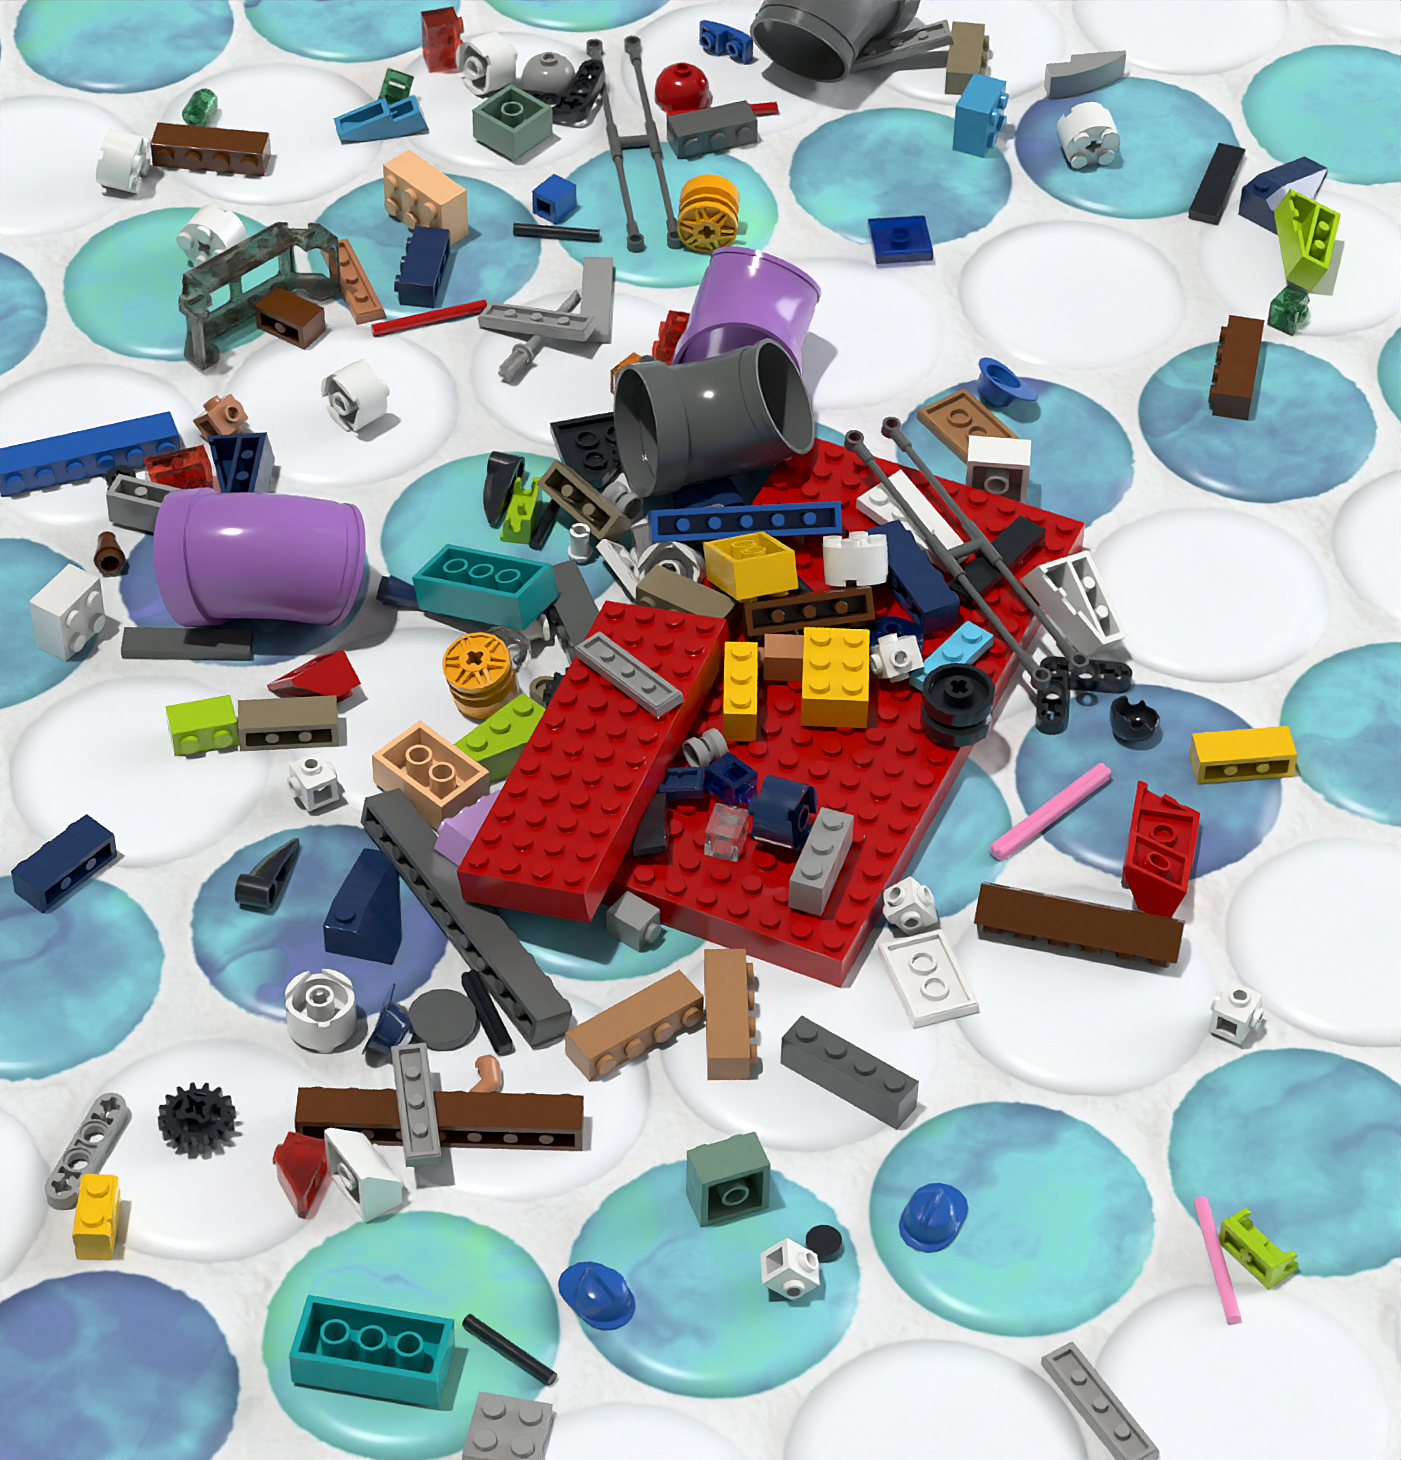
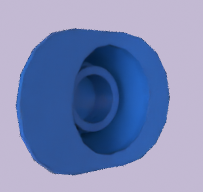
[976,357,1038,408]
[899,1183,968,1253]
[558,1261,636,1330]

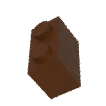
[255,286,326,350]

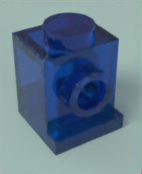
[704,751,758,808]

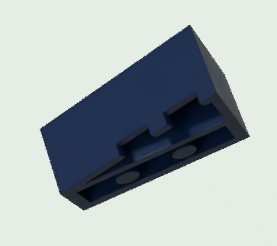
[207,432,275,493]

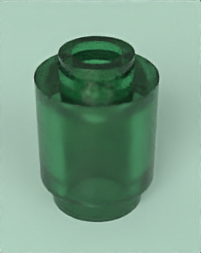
[182,88,218,127]

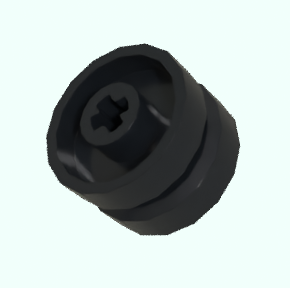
[920,663,995,747]

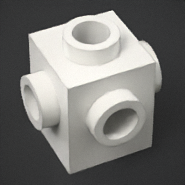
[869,633,924,683]
[287,752,339,811]
[883,876,938,936]
[1209,981,1264,1045]
[760,1238,820,1301]

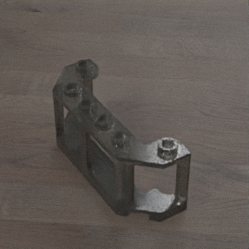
[178,222,341,371]

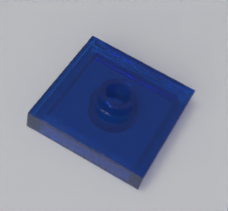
[867,215,933,264]

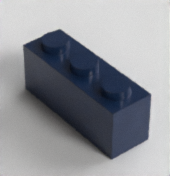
[394,226,451,309]
[11,814,117,914]

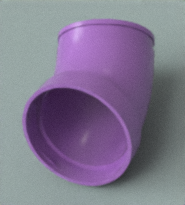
[672,246,822,378]
[153,487,366,627]

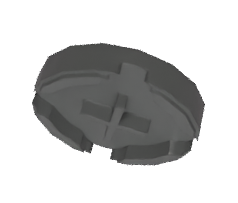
[407,989,477,1051]

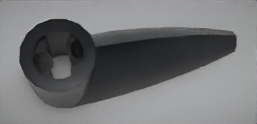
[483,451,525,527]
[235,838,300,909]

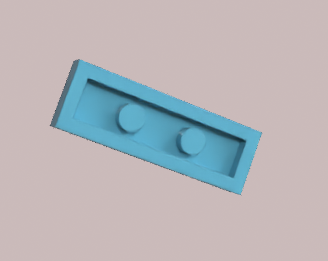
[909,621,994,691]

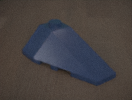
[1238,156,1328,235]
[323,848,401,965]

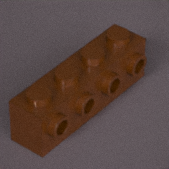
[738,586,875,641]

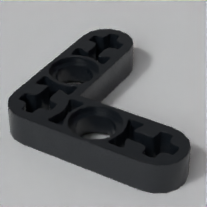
[522,59,606,123]
[1035,656,1133,735]

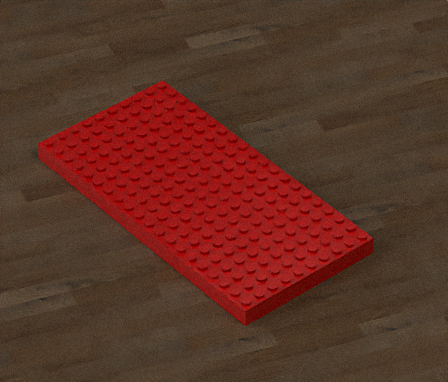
[601,437,1085,988]

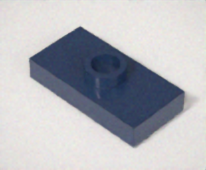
[656,767,707,800]

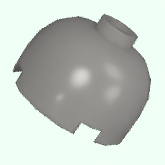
[521,52,576,105]

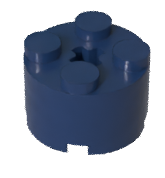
[748,774,818,850]

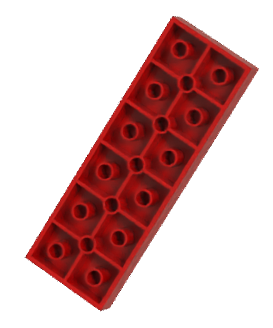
[456,600,730,923]

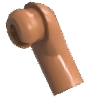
[469,1054,502,1093]

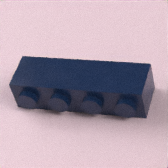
[865,519,960,635]

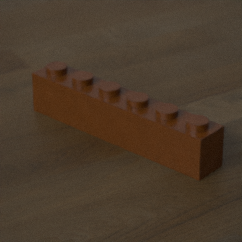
[974,881,1185,968]

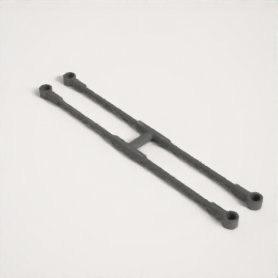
[586,36,684,253]
[844,417,1089,691]

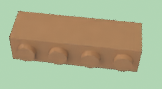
[704,949,757,1080]
[565,970,704,1081]

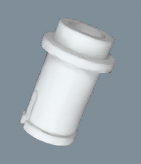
[568,523,593,564]

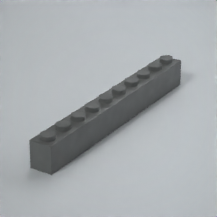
[361,788,573,1046]

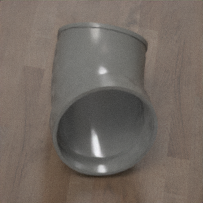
[750,0,921,83]
[613,338,815,497]

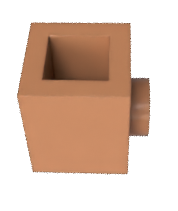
[757,634,804,681]

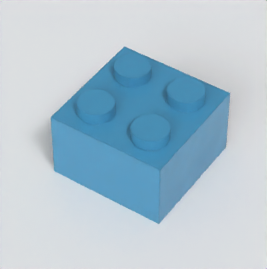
[952,73,1009,158]

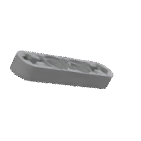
[45,1093,128,1210]

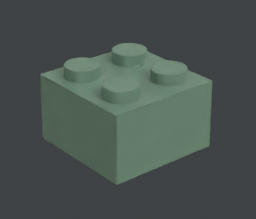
[472,84,553,161]
[686,1131,771,1227]

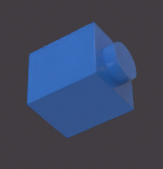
[532,174,576,224]

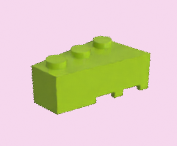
[1274,188,1341,291]
[453,693,546,783]

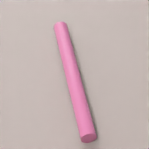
[1194,1196,1242,1324]

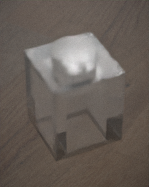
[704,803,749,862]

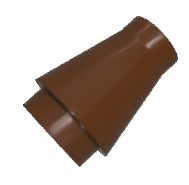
[94,531,125,574]

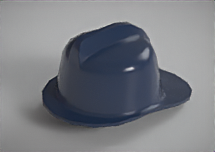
[362,983,413,1056]

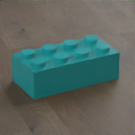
[412,544,558,630]
[289,1295,455,1407]

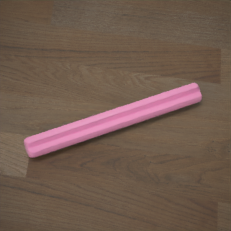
[989,763,1111,861]

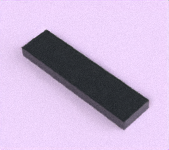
[1188,142,1246,224]
[947,516,1046,607]

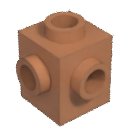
[193,394,249,443]

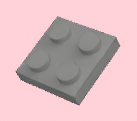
[462,1391,553,1460]

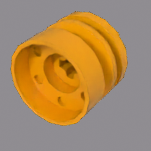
[677,174,740,253]
[442,632,519,719]

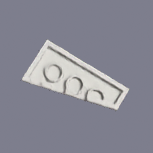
[856,470,968,573]

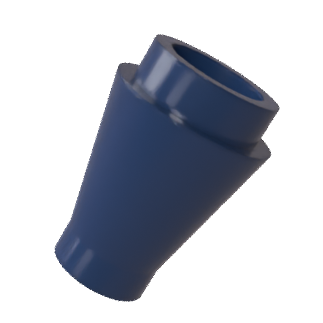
[376,575,419,608]

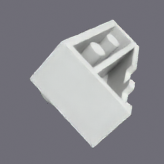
[1020,550,1128,657]

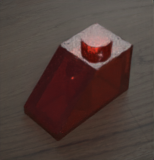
[273,1131,328,1219]

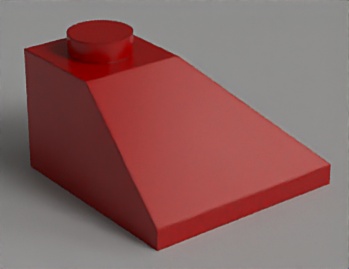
[267,649,361,703]
[1123,829,1192,918]

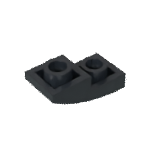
[632,792,670,856]

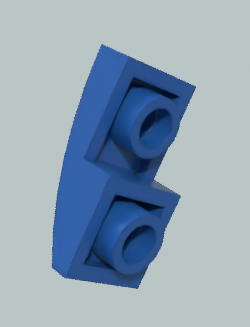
[699,20,753,64]

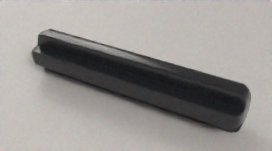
[461,969,513,1055]

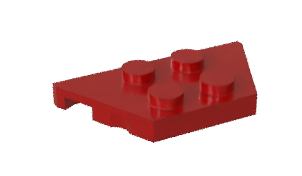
[1121,781,1200,885]

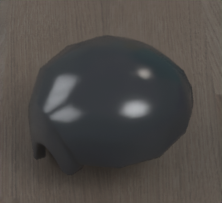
[1110,695,1160,741]

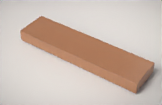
[320,238,385,325]

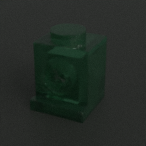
[377,68,414,105]
[1267,284,1310,336]

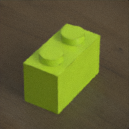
[165,695,240,756]

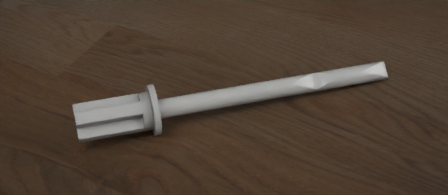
[498,290,580,381]

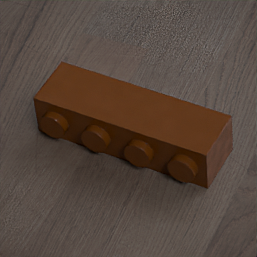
[150,122,271,176]
[1208,315,1265,421]

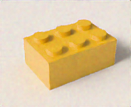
[703,531,798,603]
[801,627,870,728]

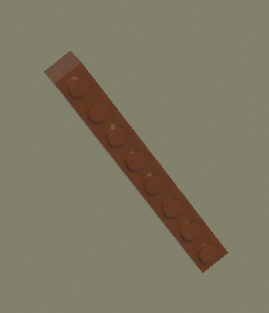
[294,1086,584,1151]

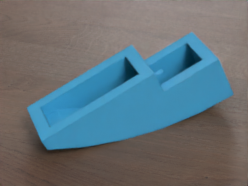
[333,95,428,141]

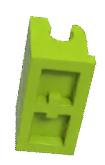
[500,477,543,545]
[1219,1208,1298,1290]

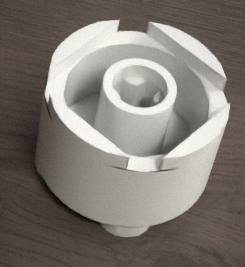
[456,31,518,95]
[1056,102,1120,169]
[96,129,151,194]
[176,204,247,274]
[321,359,390,431]
[823,531,889,586]
[637,541,706,584]
[285,969,357,1054]

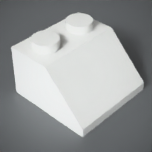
[324,1128,404,1223]

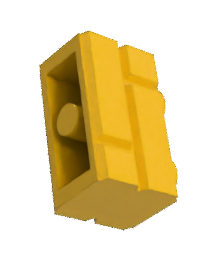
[72,1174,121,1260]

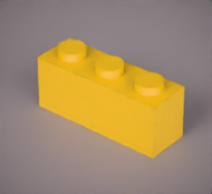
[723,642,758,742]
[1189,726,1297,785]

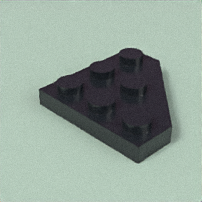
[550,412,621,489]

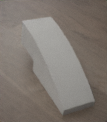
[1044,50,1126,100]

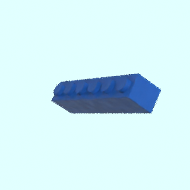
[0,411,182,497]
[648,501,842,542]

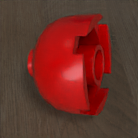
[654,62,710,113]

